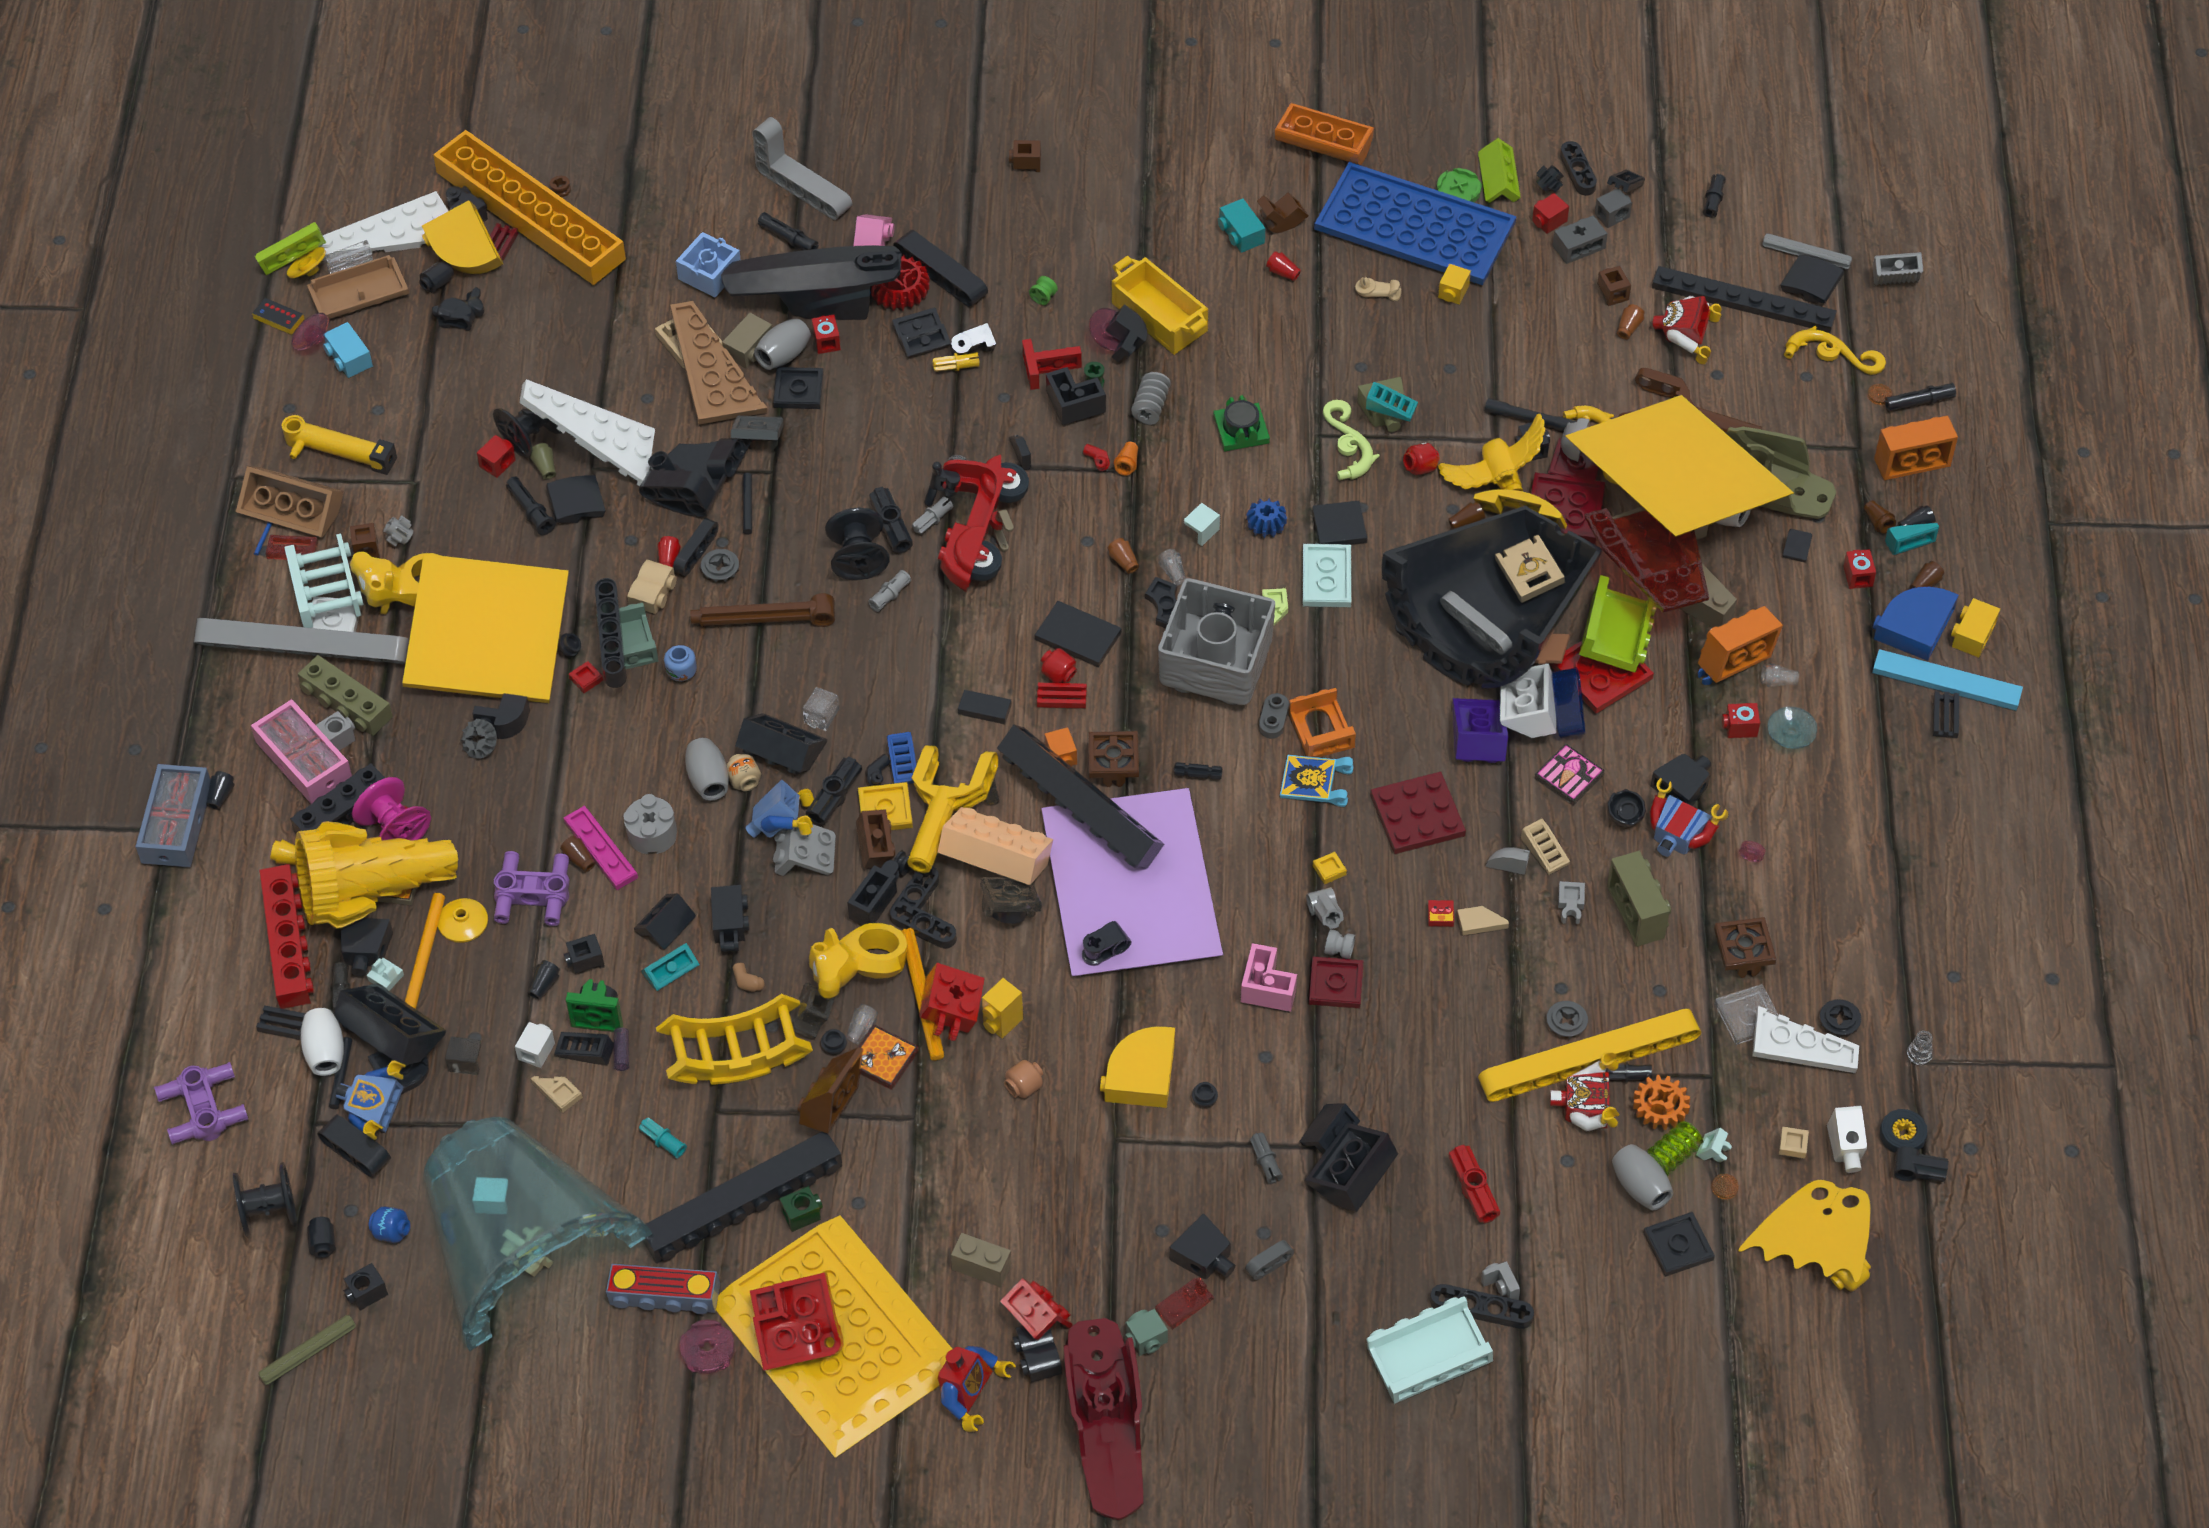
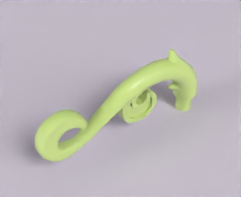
[1323,400,1380,480]

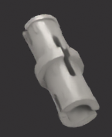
[868,570,911,612]

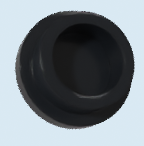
[558,633,581,657]
[821,1029,847,1054]
[1192,1082,1218,1107]

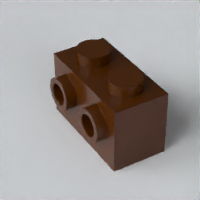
[856,809,895,869]

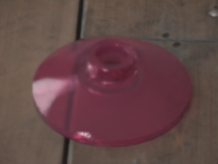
[1089,308,1120,351]
[292,313,329,350]

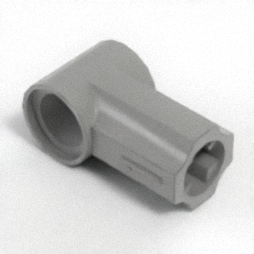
[1306,887,1344,929]

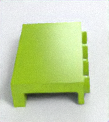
[1579,575,1658,672]

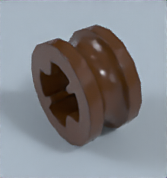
[550,175,571,197]

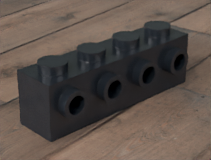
[290,763,385,834]

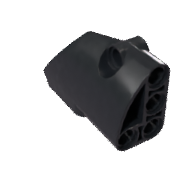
[639,438,752,517]

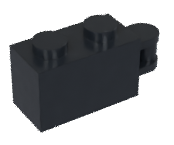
[847,860,899,925]
[711,885,750,953]

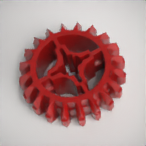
[870,255,930,311]

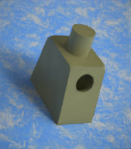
[1357,377,1406,432]

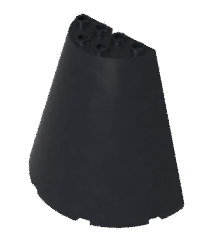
[1382,506,1603,688]

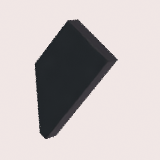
[1009,435,1031,470]

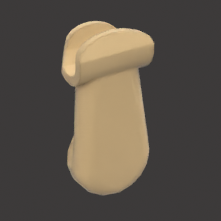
[1355,277,1401,301]

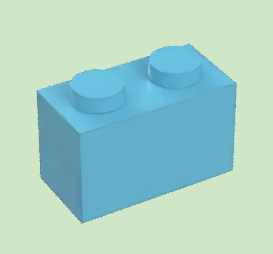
[323,322,373,378]

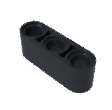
[317,1114,391,1178]

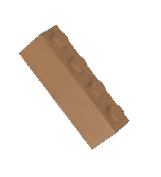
[236,466,344,537]

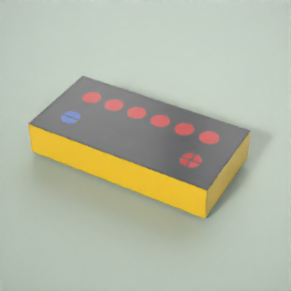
[252,298,304,335]

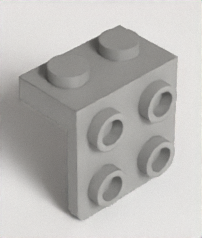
[773,819,836,876]

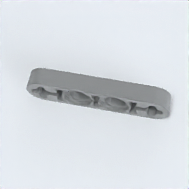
[1440,591,1513,655]

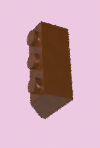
[797,1047,863,1134]

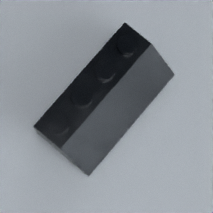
[334,983,446,1066]

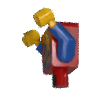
[938,1346,1016,1432]

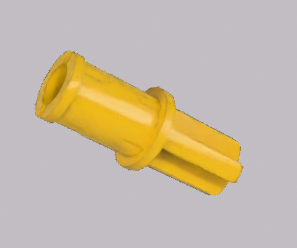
[932,352,979,372]

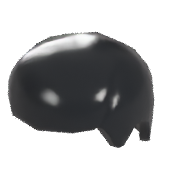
[1607,789,1646,827]

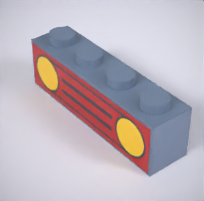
[606,1264,720,1314]

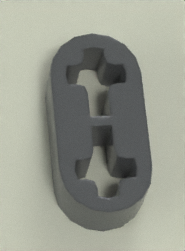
[1246,1240,1294,1280]

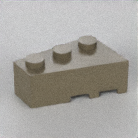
[1660,549,1737,628]

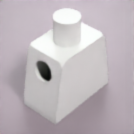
[1827,1106,1867,1173]

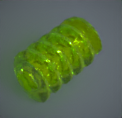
[1647,1121,1704,1176]

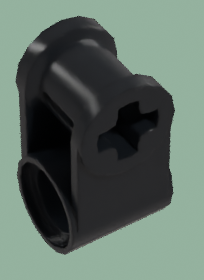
[1082,921,1132,966]

